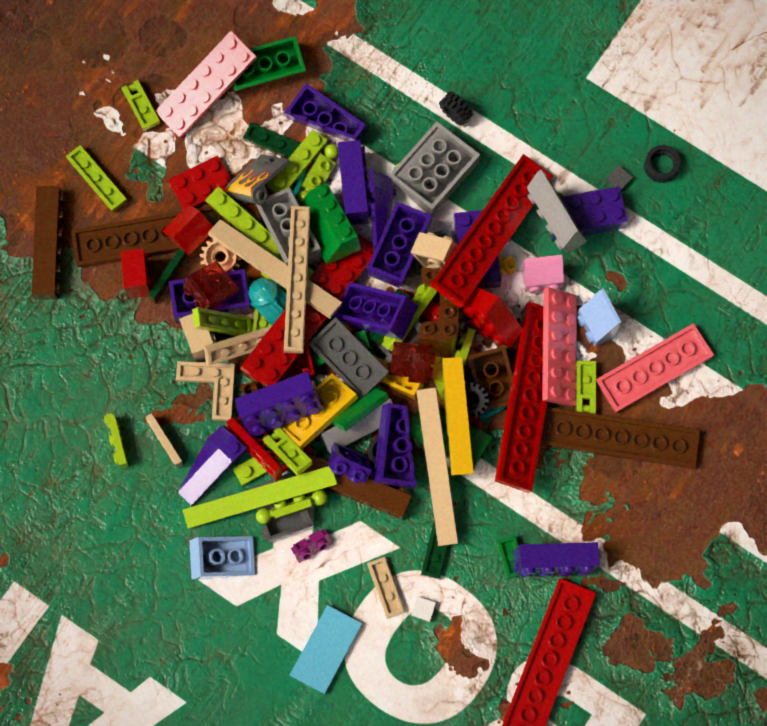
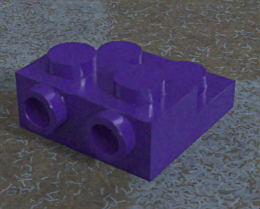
[328,442,372,484]

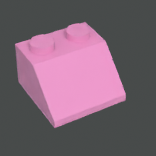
[522,255,564,294]

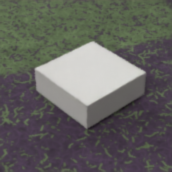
[411,596,436,622]

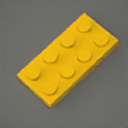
[280,374,358,450]

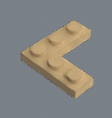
[176,361,235,421]

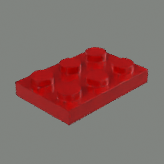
[168,155,231,209]

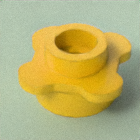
[498,256,516,275]

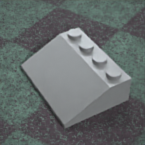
[389,121,480,217]

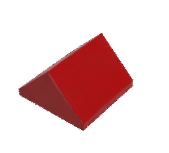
[162,205,213,256]

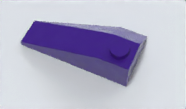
[369,169,397,253]
[178,426,248,506]

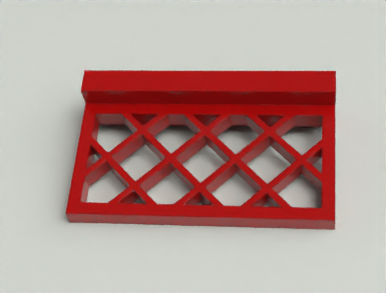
[226,417,312,482]

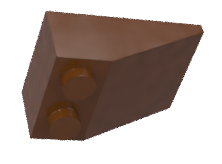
[467,346,513,411]

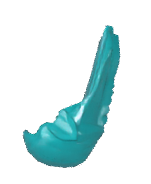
[248,278,287,326]

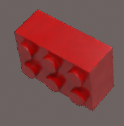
[462,287,523,347]

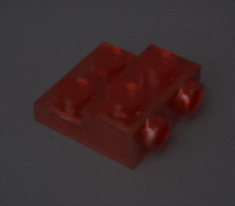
[183,260,239,310]
[389,342,436,384]

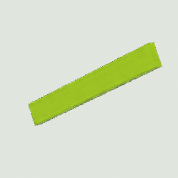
[183,466,338,528]

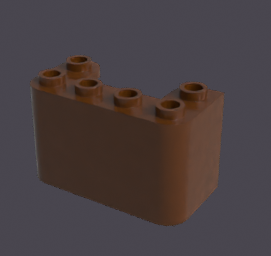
[418,268,459,358]

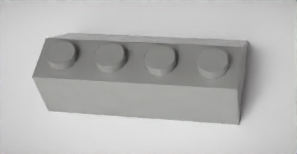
[527,170,587,254]
[256,187,321,265]
[319,383,393,453]

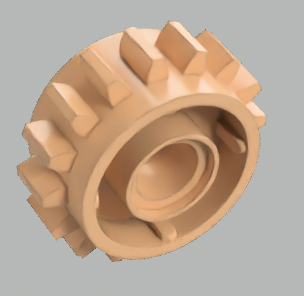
[200,239,241,275]

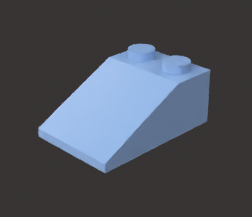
[577,288,621,347]
[189,536,255,580]

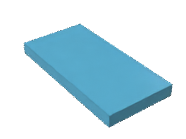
[290,605,362,695]

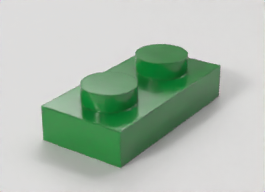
[496,536,520,579]

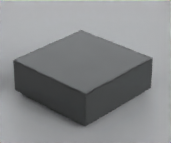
[606,165,633,190]

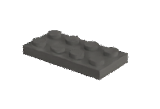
[308,317,389,398]

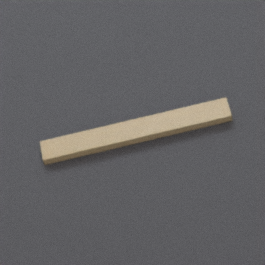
[284,206,310,353]
[208,219,342,319]
[416,388,458,546]

